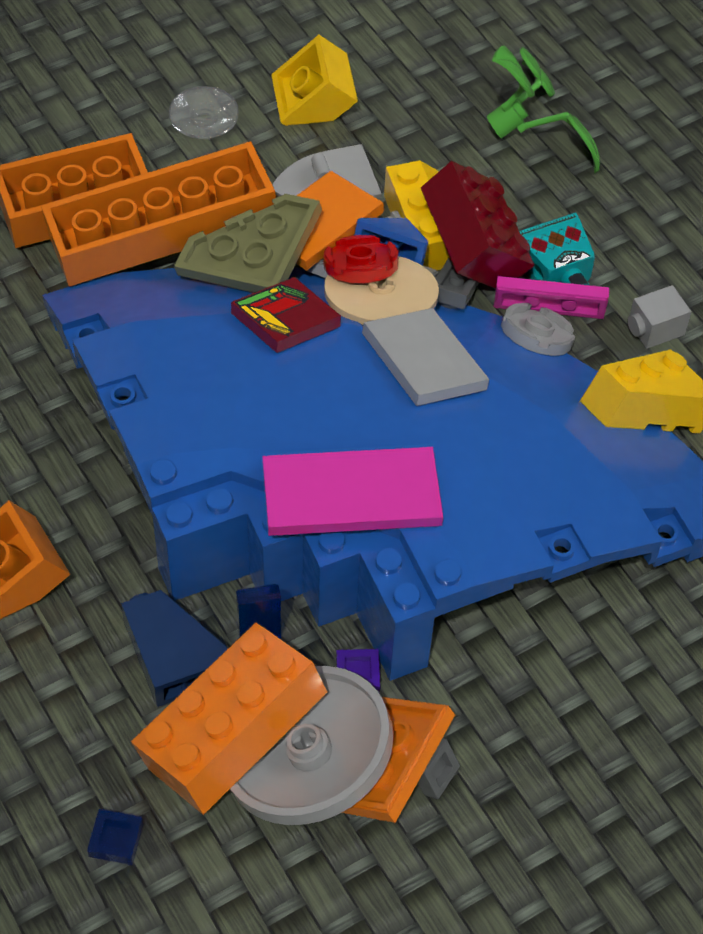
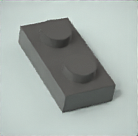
[436,258,480,309]

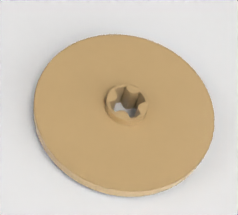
[324,256,439,325]

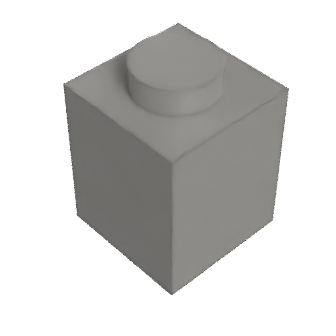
[628,285,691,349]

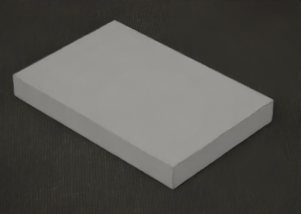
[362,308,489,406]

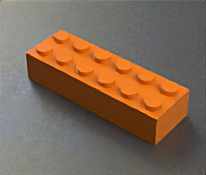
[41,141,276,287]

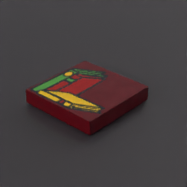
[231,277,341,353]

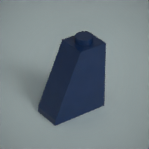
[121,590,228,707]

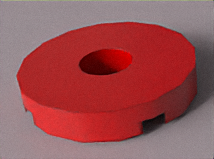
[323,235,399,283]

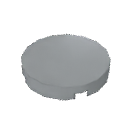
[501,303,575,356]

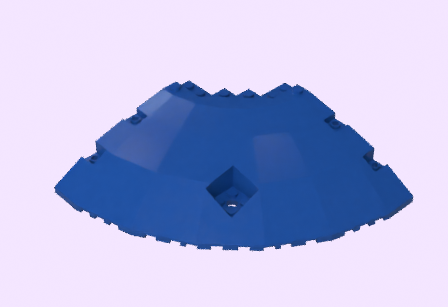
[42,267,703,681]

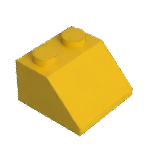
[271,34,358,126]

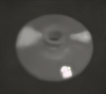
[169,86,239,139]

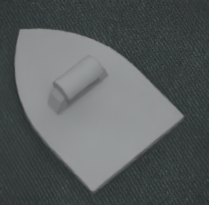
[273,144,382,198]

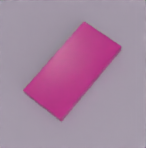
[263,447,443,536]

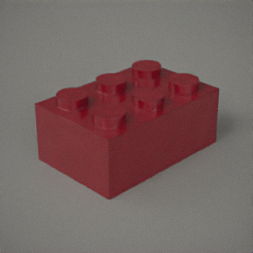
[420,160,534,288]

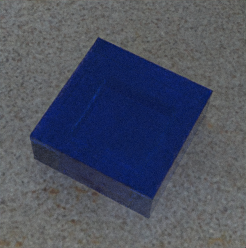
[87,809,143,865]

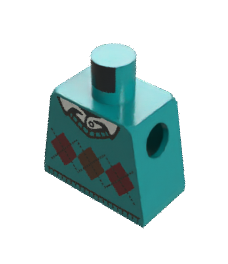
[519,213,595,285]

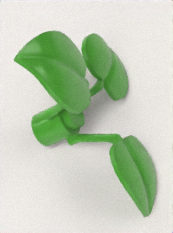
[486,45,600,174]

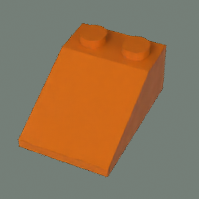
[0,500,71,619]

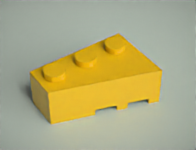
[580,349,703,433]

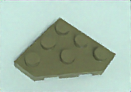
[174,194,322,293]

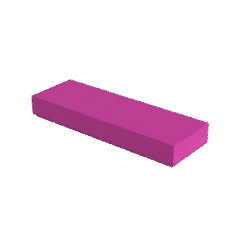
[494,276,609,319]

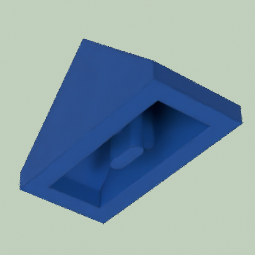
[354,218,428,266]

